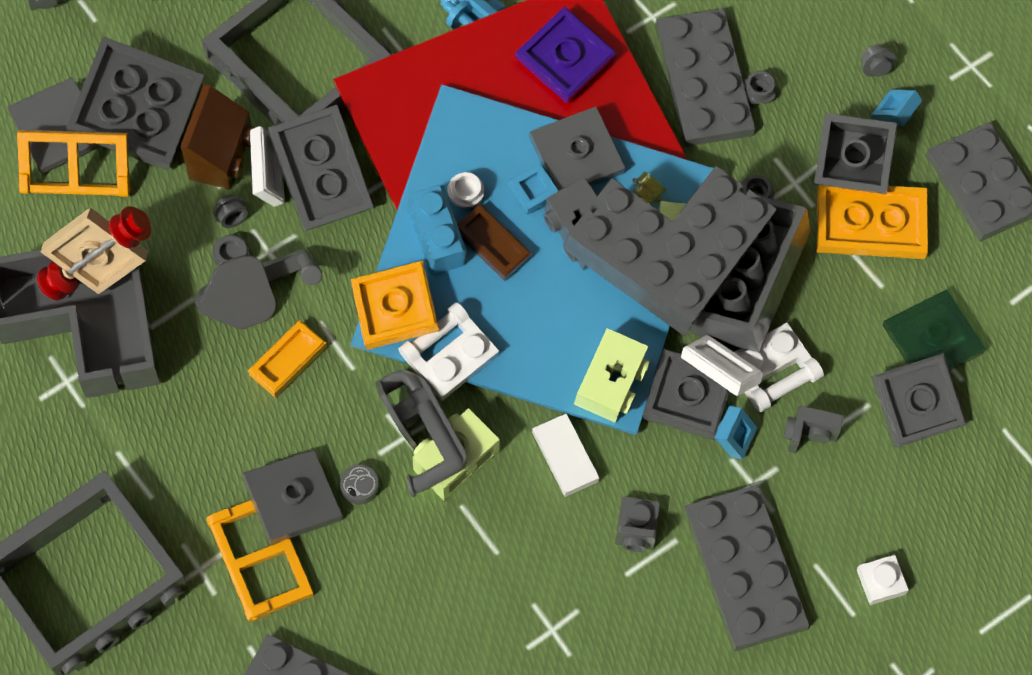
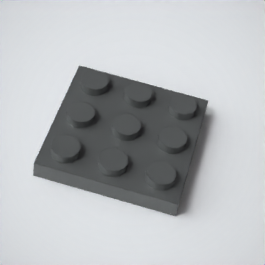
[66,36,204,171]

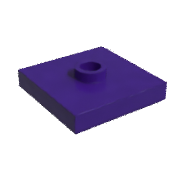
[515,6,616,104]

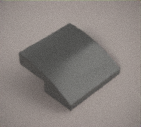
[7,77,101,174]

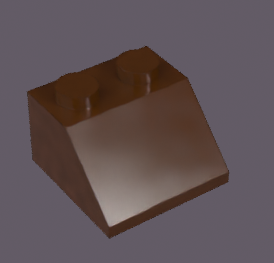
[181,84,255,190]

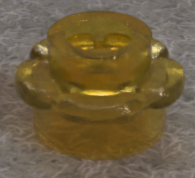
[632,171,666,204]

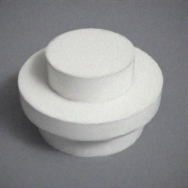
[447,172,484,209]

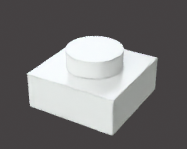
[857,555,908,605]

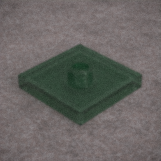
[882,289,986,371]

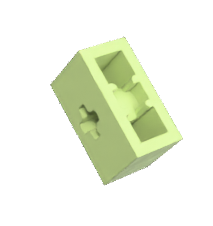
[574,328,650,422]

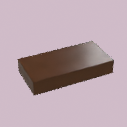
[457,204,532,281]

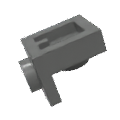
[783,405,844,453]
[615,496,660,552]

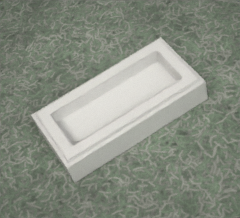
[250,126,285,207]
[681,335,763,396]
[532,414,599,497]

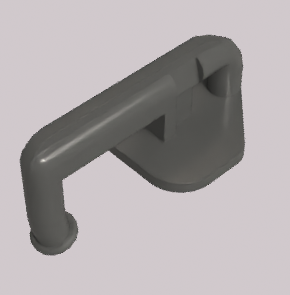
[195,249,323,329]
[375,370,468,497]

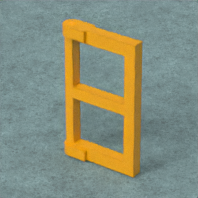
[17,130,131,197]
[206,500,313,622]

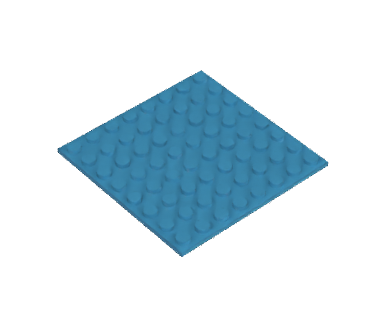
[351,84,713,435]

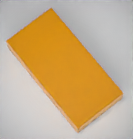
[248,320,327,398]

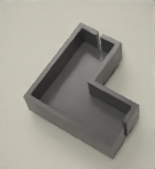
[563,166,777,336]
[0,250,160,398]

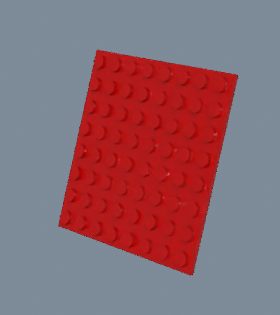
[333,0,687,211]

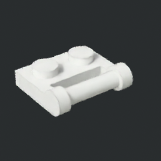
[398,302,499,401]
[734,323,824,413]

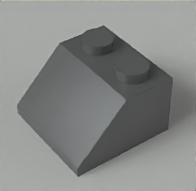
[814,113,897,195]

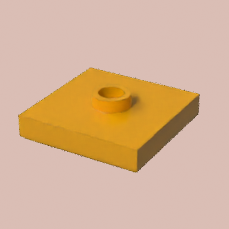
[351,260,439,350]

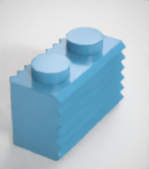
[408,185,466,275]

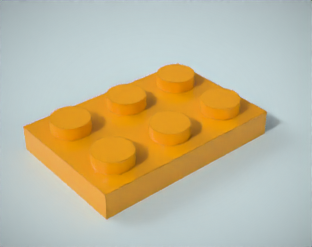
[816,185,928,259]

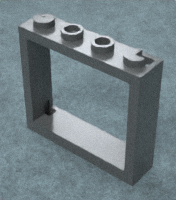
[201,0,392,125]
[0,471,188,675]

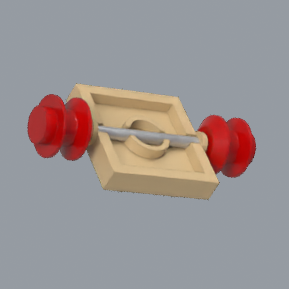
[37,206,151,301]

